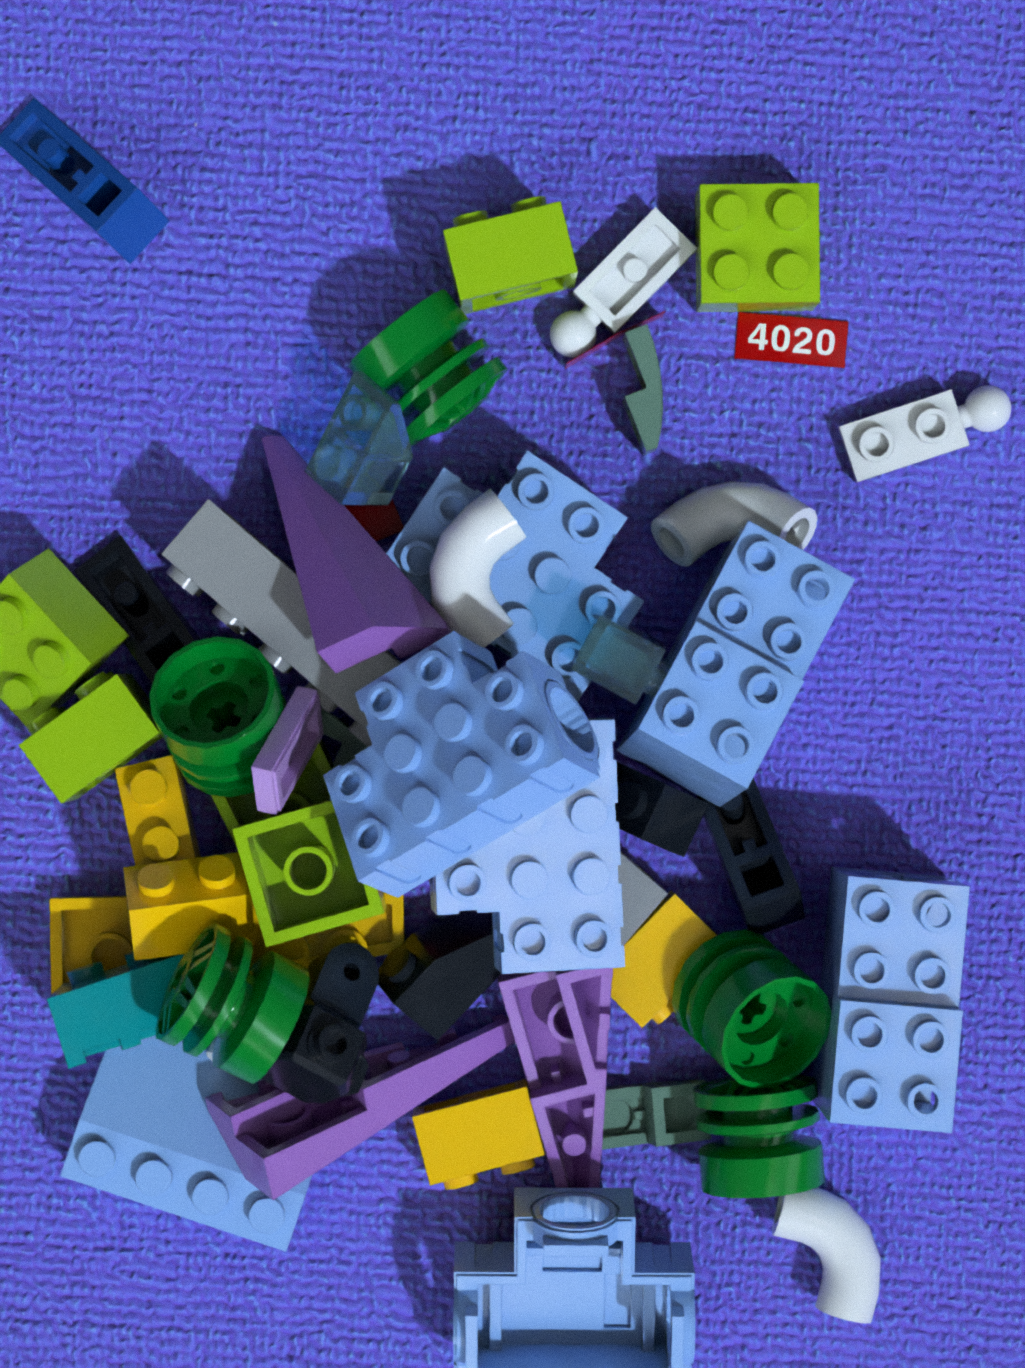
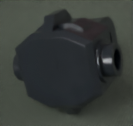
[261,943,379,1104]

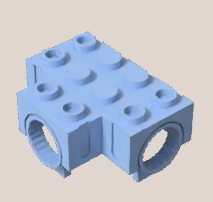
[386,451,644,701]
[323,631,601,898]
[429,718,625,974]
[453,1187,695,1368]

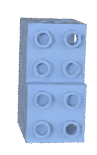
[616,520,855,807]
[813,867,970,1133]

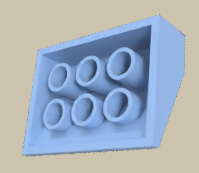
[60,1035,312,1252]

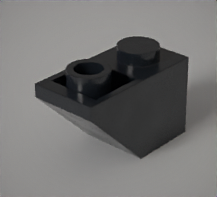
[615,762,708,857]

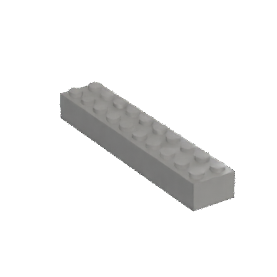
[161,499,668,945]

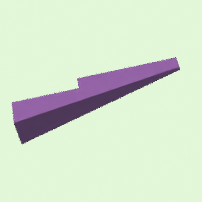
[261,435,452,674]
[498,968,613,1188]
[205,1014,515,1200]

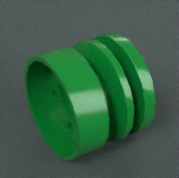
[348,289,509,446]
[149,636,287,797]
[155,923,310,1084]
[672,929,832,1089]
[693,1074,825,1198]

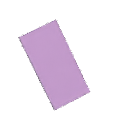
[251,686,324,815]

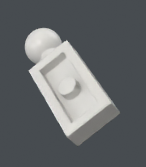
[550,207,697,358]
[838,385,1011,483]

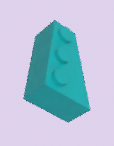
[47,951,185,1069]

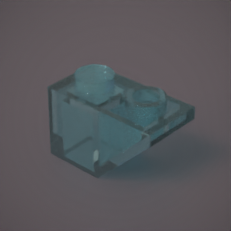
[304,371,413,506]
[571,612,670,704]

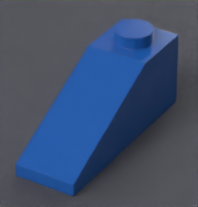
[0,98,170,264]

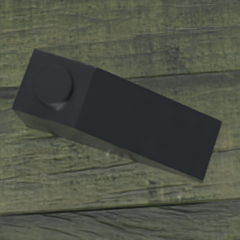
[74,535,201,684]
[695,778,805,934]
[378,910,501,1040]

